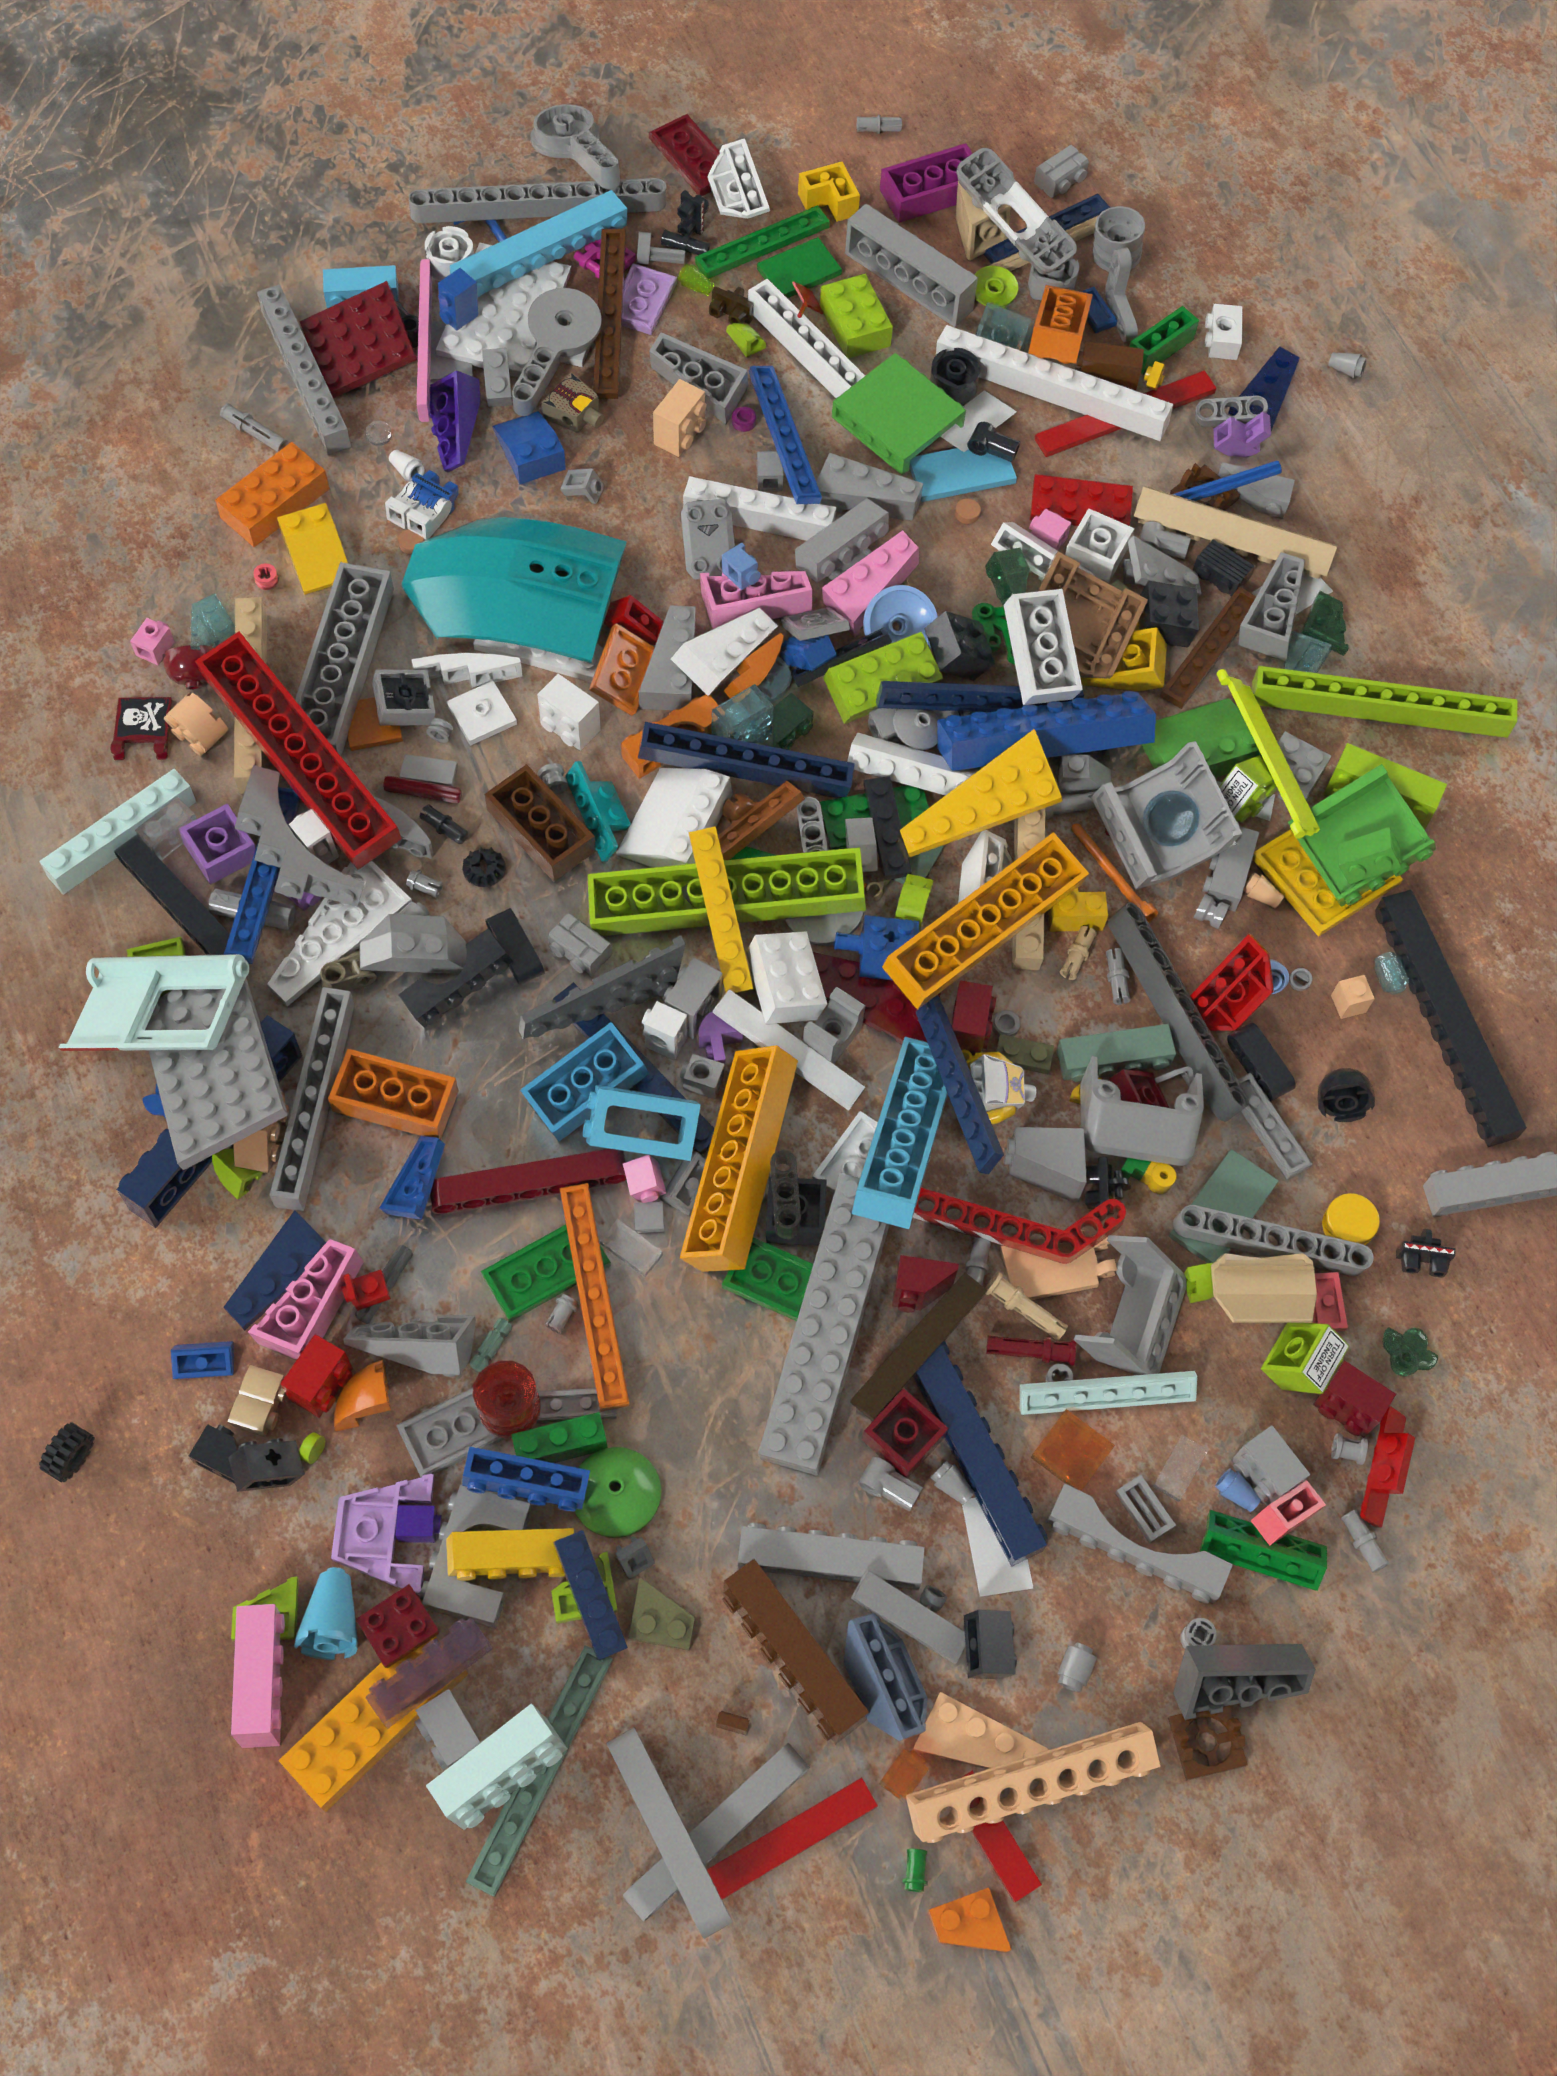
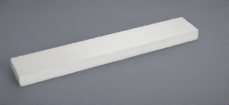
[712,989,865,1111]

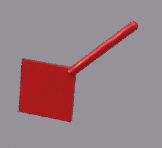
[792,281,824,318]

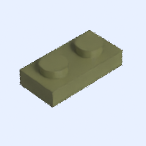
[996,1034,1054,1075]

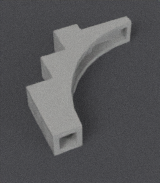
[235,765,365,907]

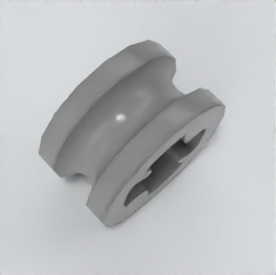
[426,718,453,743]
[1045,1364,1073,1382]

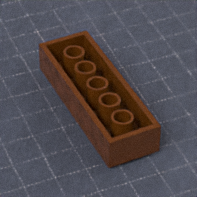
[722,1559,869,1745]

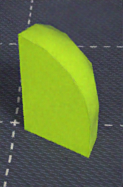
[726,323,767,357]
[212,1149,263,1200]
[1184,1263,1214,1303]

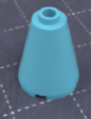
[294,1567,358,1660]

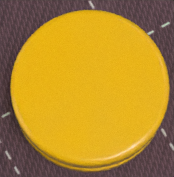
[1322,1193,1380,1245]

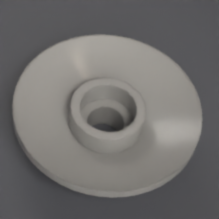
[893,709,939,750]

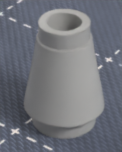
[1329,352,1367,378]
[930,1460,975,1505]

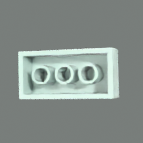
[426,1703,568,1830]

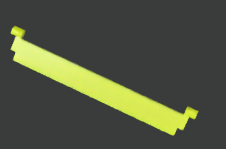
[1216,669,1320,839]

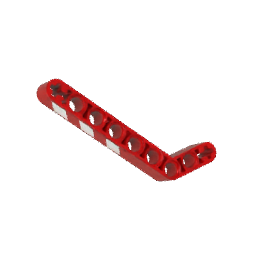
[913,1188,1126,1264]

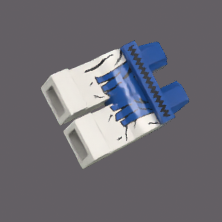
[385,470,459,540]

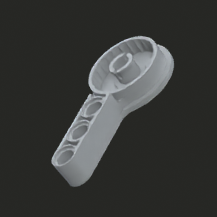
[530,104,621,189]
[512,288,601,416]
[785,797,864,946]

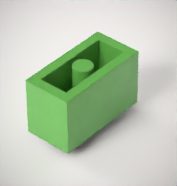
[1338,827,1401,884]

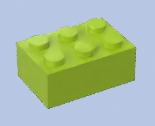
[820,273,893,359]

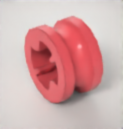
[253,563,278,590]

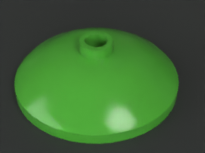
[574,1447,661,1538]

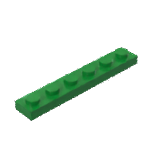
[695,205,830,279]

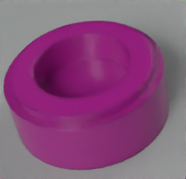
[732,407,756,432]

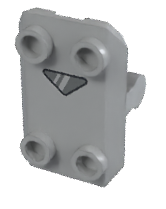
[681,499,735,579]

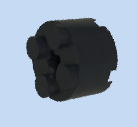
[930,348,980,406]

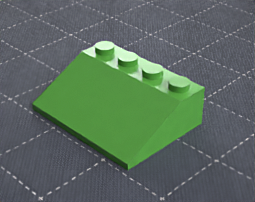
[1141,698,1263,778]

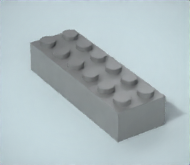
[845,204,978,327]

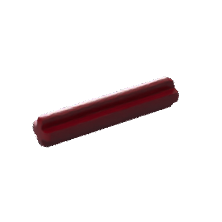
[383,775,462,803]

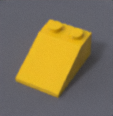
[277,503,348,595]
[1080,627,1167,691]

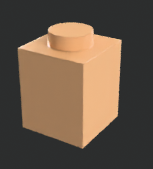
[1331,975,1375,1019]

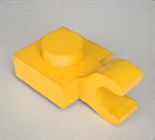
[1144,361,1165,391]

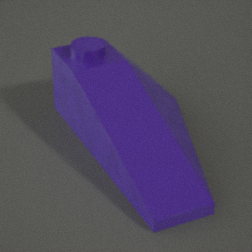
[430,370,480,472]

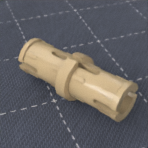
[1060,926,1097,980]

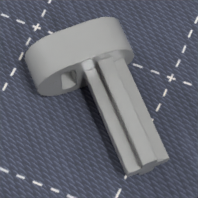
[636,232,685,264]

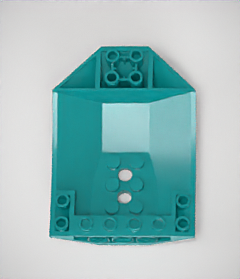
[401,517,627,663]

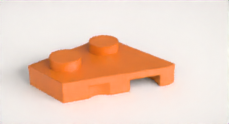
[928,1888,1011,1952]

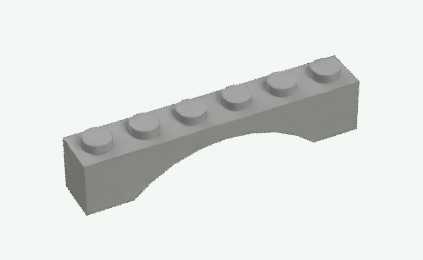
[1046,1484,1233,1604]

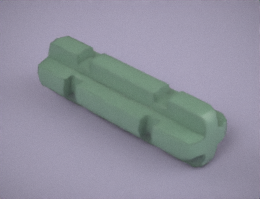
[470,1318,512,1373]

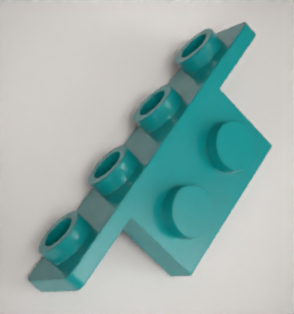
[565,761,631,862]

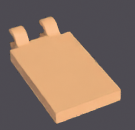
[1000,1230,1117,1300]

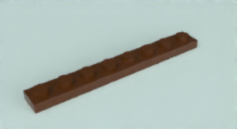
[593,229,626,399]

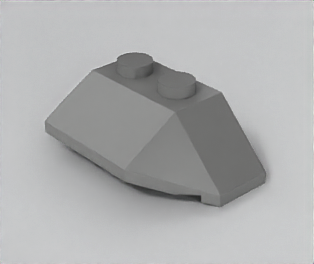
[360,914,467,974]

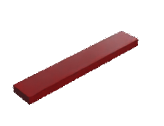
[707,1777,878,1900]

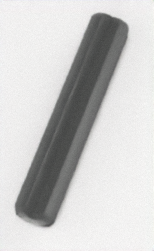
[355,1245,413,1324]

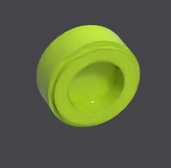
[299,1432,326,1464]

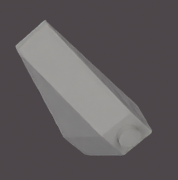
[343,1315,476,1377]

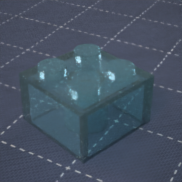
[712,684,774,744]

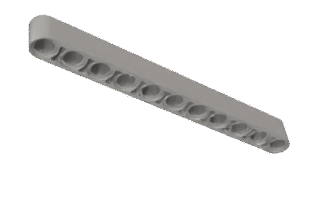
[409,178,666,223]

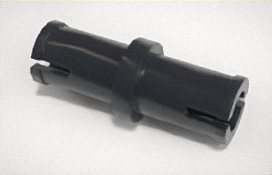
[661,229,710,255]

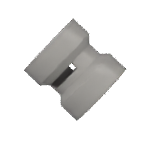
[1194,894,1230,929]
[1180,1618,1217,1649]

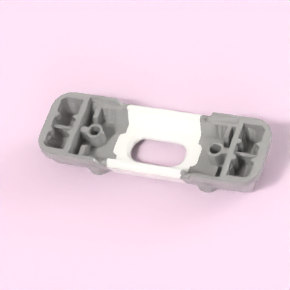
[957,148,1077,275]

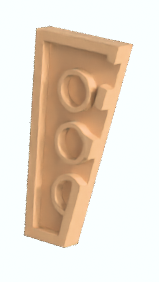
[912,1692,1050,1782]

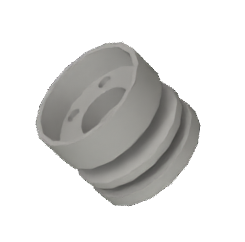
[1092,206,1145,272]

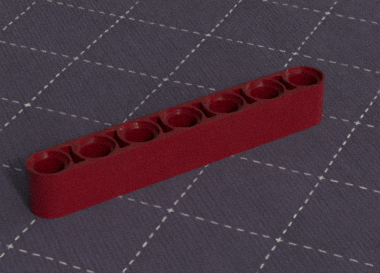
[430,1149,627,1214]

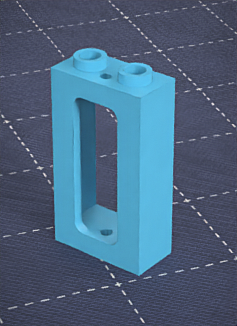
[583,1085,701,1161]

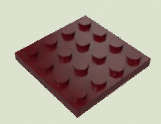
[300,281,417,398]

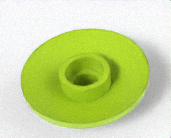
[974,266,1018,308]

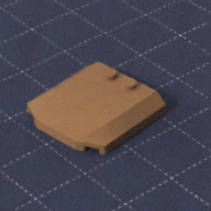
[1037,551,1148,679]

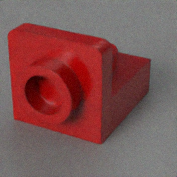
[341,1269,391,1311]

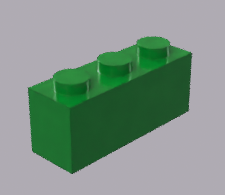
[1130,306,1199,376]
[511,1412,608,1463]

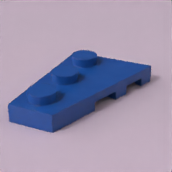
[379,1136,445,1220]

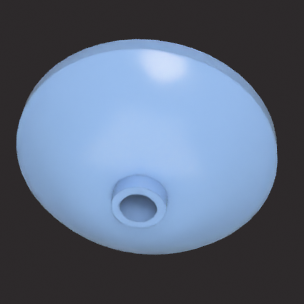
[863,585,938,649]

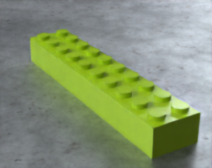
[588,847,866,936]

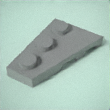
[1127,535,1202,598]

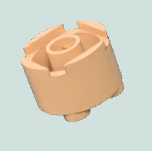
[164,693,228,756]

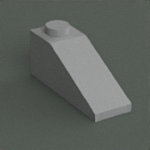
[1218,462,1295,518]

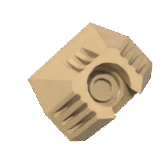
[1211,1253,1317,1323]

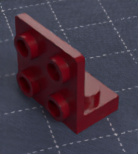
[356,1584,439,1668]

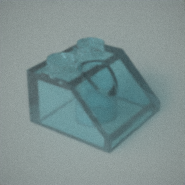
[975,302,1036,351]

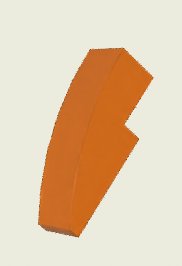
[724,632,784,707]

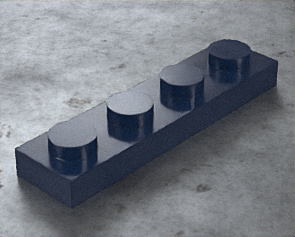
[553,1530,628,1660]

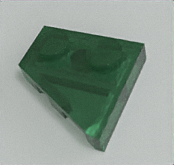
[1300,591,1349,656]

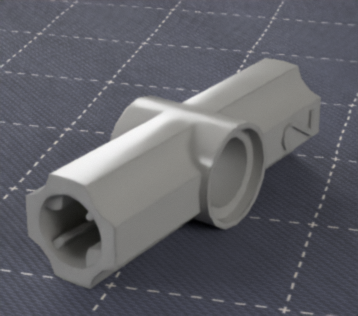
[208,889,296,930]

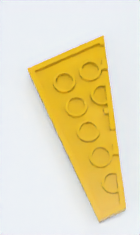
[900,729,1063,857]

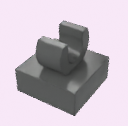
[615,1536,655,1579]

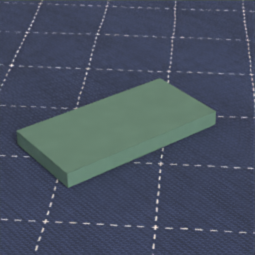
[1169,1149,1279,1263]

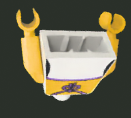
[960,1050,1036,1134]

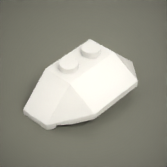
[708,138,770,219]
[958,830,1013,903]

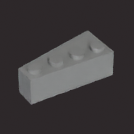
[649,332,748,424]
[816,453,923,521]

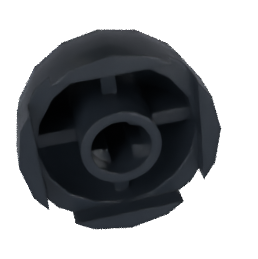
[1317,1068,1375,1122]

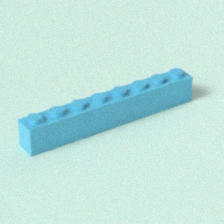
[450,190,627,297]

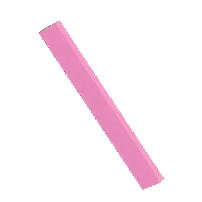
[417,259,433,422]

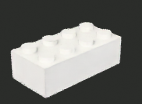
[1004,589,1083,705]

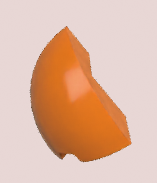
[334,1360,391,1432]

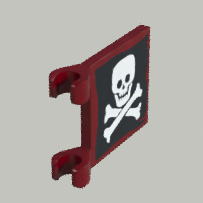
[110,697,172,760]

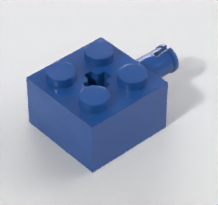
[834,915,919,980]

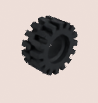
[39,1422,95,1483]

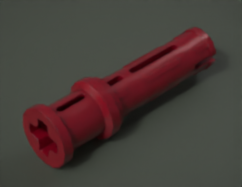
[986,1335,1076,1366]

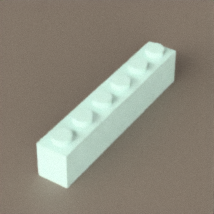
[39,769,196,895]

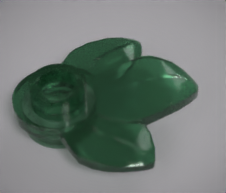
[1382,1327,1438,1377]

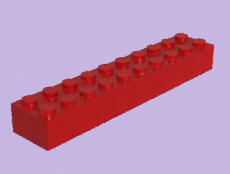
[195,631,402,870]

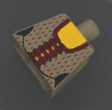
[542,372,604,432]

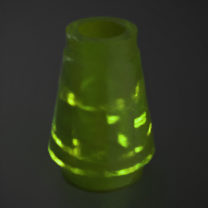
[677,263,714,296]

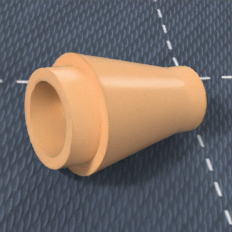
[1243,872,1284,909]

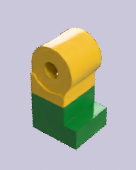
[1121,1158,1176,1194]

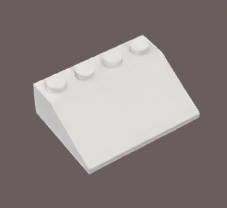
[616,768,733,868]

